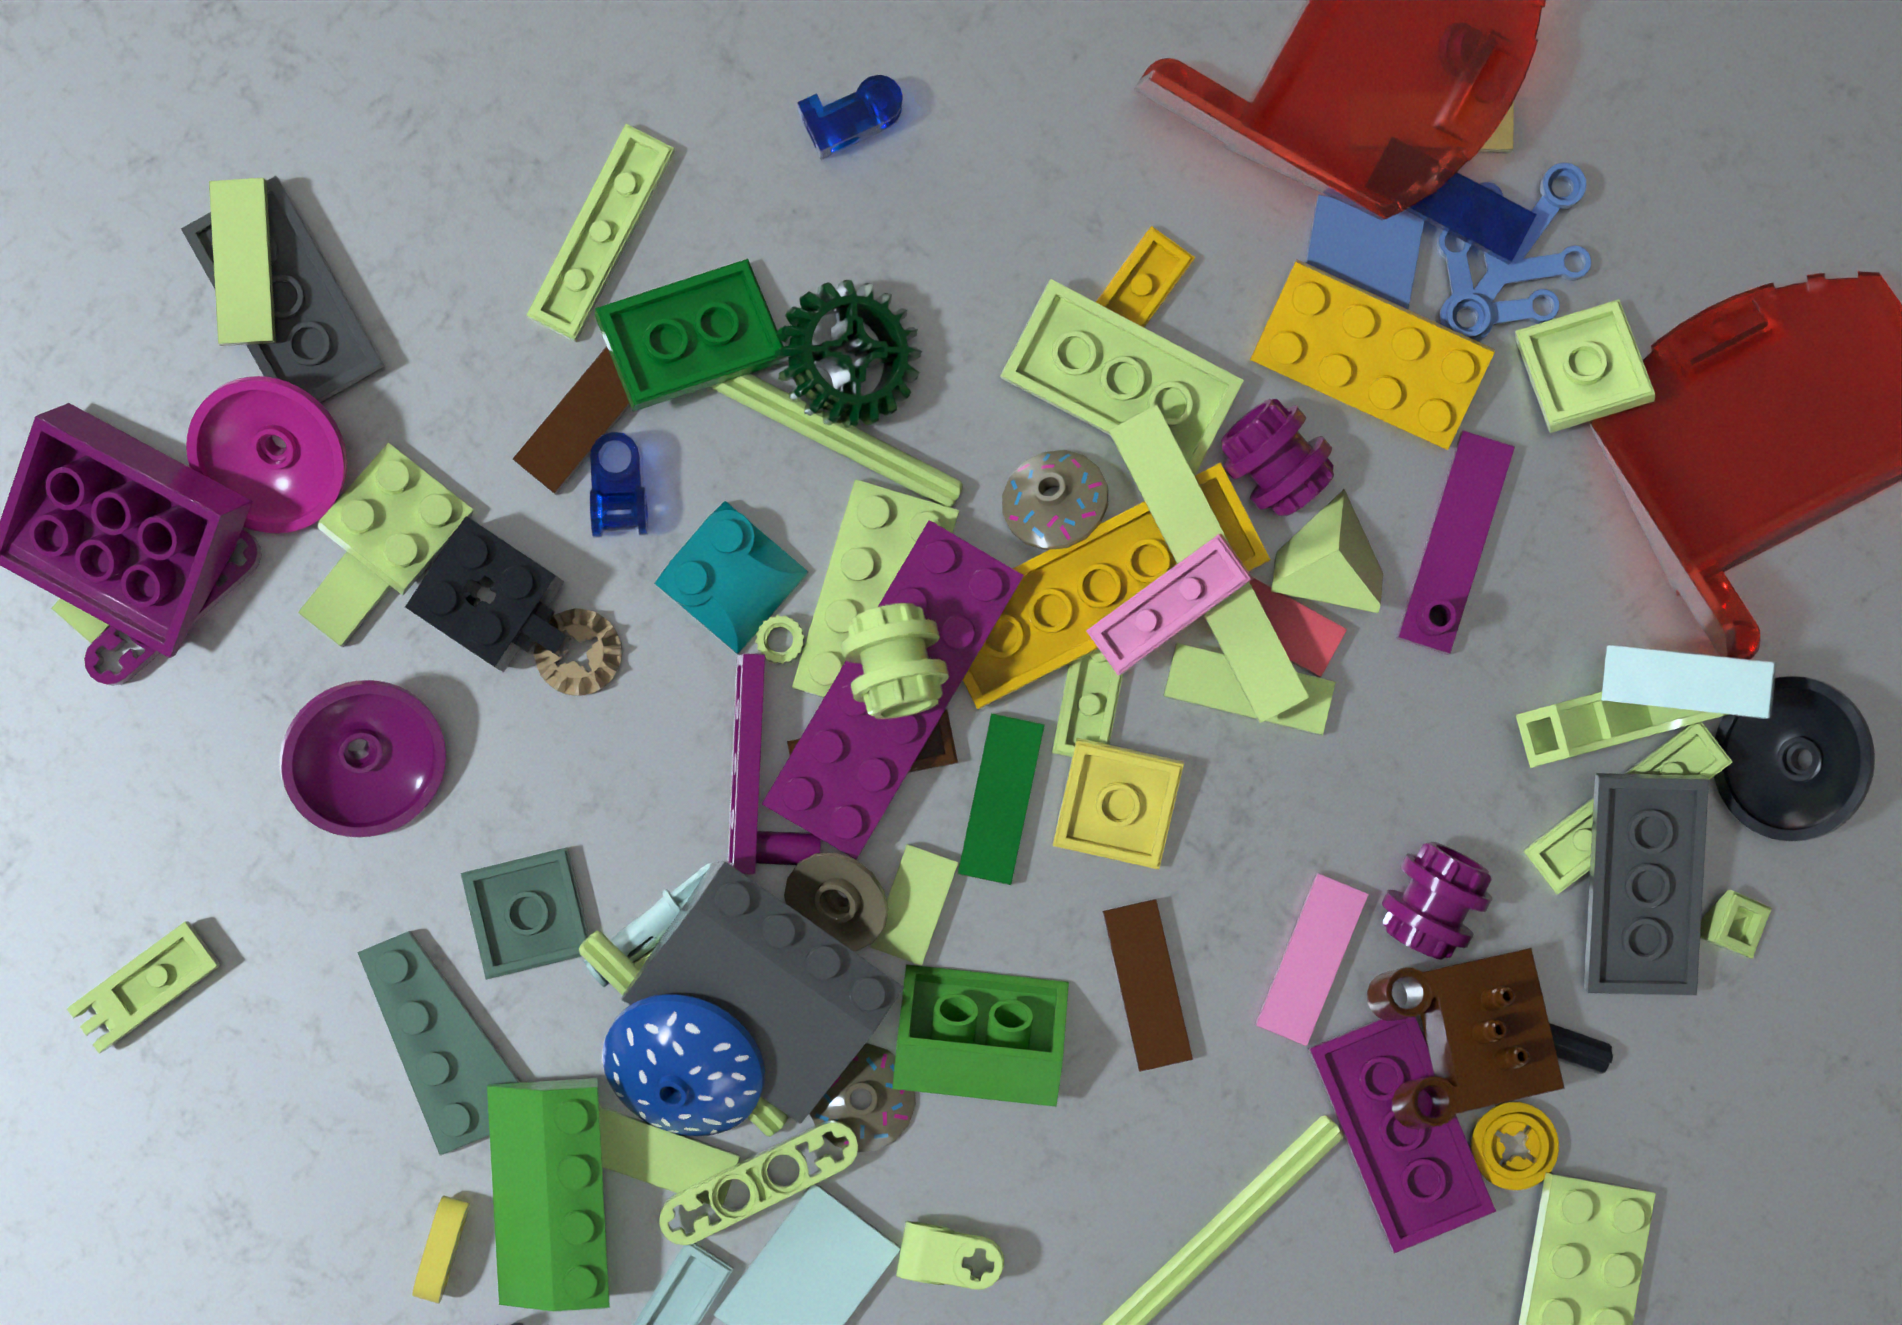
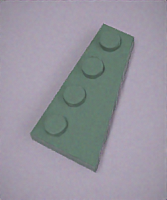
[357,931,520,1155]

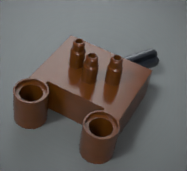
[1367,948,1613,1129]

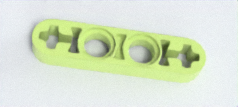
[659,1120,858,1246]

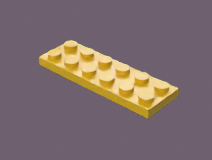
[963,462,1271,710]

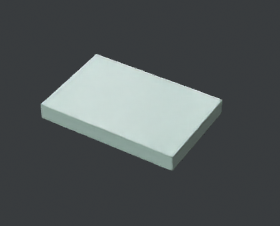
[713,1183,901,1325]

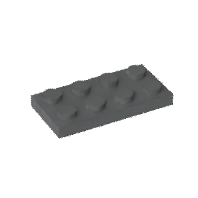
[181,176,384,402]
[1584,773,1709,995]

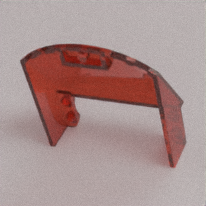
[1134,0,1546,221]
[1590,271,1902,659]

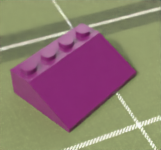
[0,403,252,658]

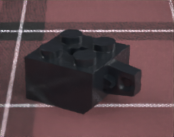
[405,516,572,672]

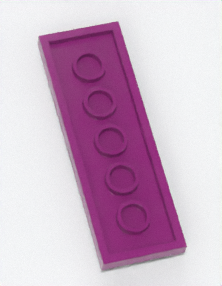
[762,520,1024,860]

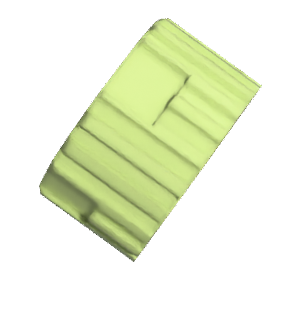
[755,615,805,664]

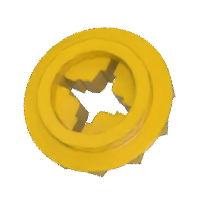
[1470,1102,1559,1190]

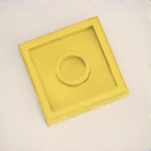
[1053,738,1184,870]

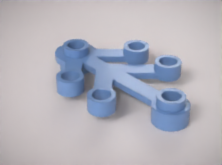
[1437,163,1591,342]

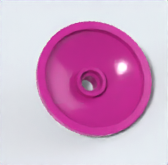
[186,376,347,533]

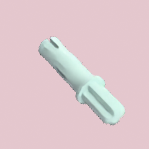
[583,863,712,987]

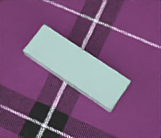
[1601,645,1777,718]

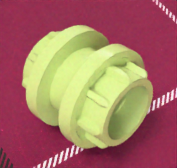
[842,603,949,719]

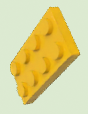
[1250,259,1495,450]

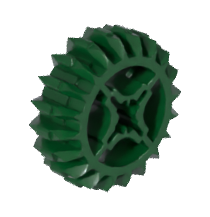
[774,280,922,428]

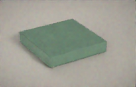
[460,847,589,980]

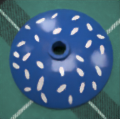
[602,995,765,1136]

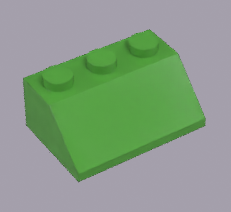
[892,964,1069,1107]

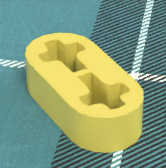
[412,1196,470,1304]

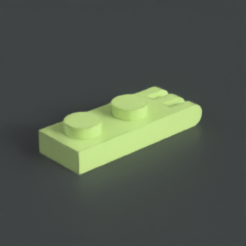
[67,921,221,1054]

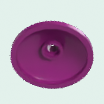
[280,680,446,838]

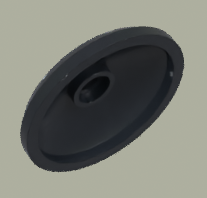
[1714,676,1875,841]

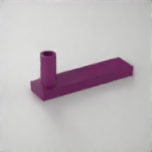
[1396,430,1515,655]
[728,653,821,875]

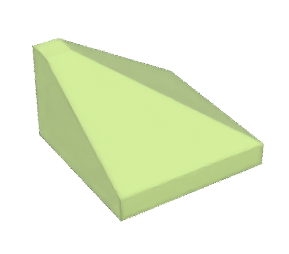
[1700,889,1772,959]

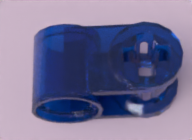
[590,432,649,538]

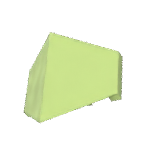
[1271,489,1383,613]

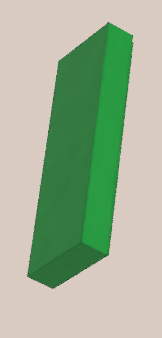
[958,713,1045,885]

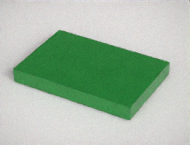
[594,259,785,412]

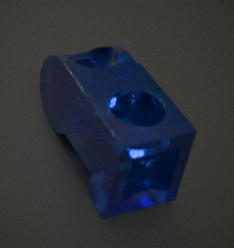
[797,75,903,160]

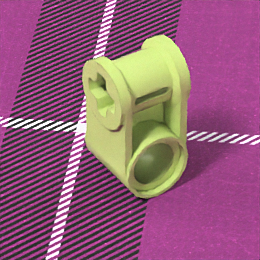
[896,1221,1004,1290]

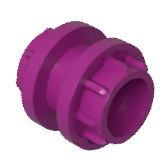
[1221,399,1334,516]
[1381,842,1493,960]

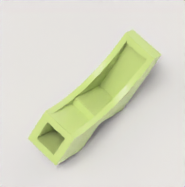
[1516,692,1728,768]

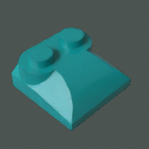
[654,501,809,655]

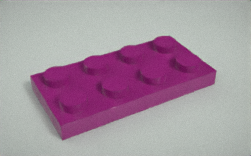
[1308,1017,1496,1254]

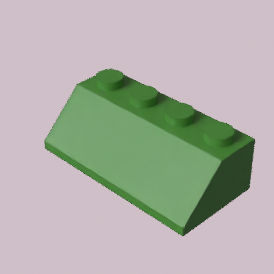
[487,1078,610,1312]

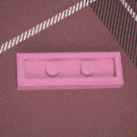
[1086,534,1254,675]
[1255,873,1369,1046]

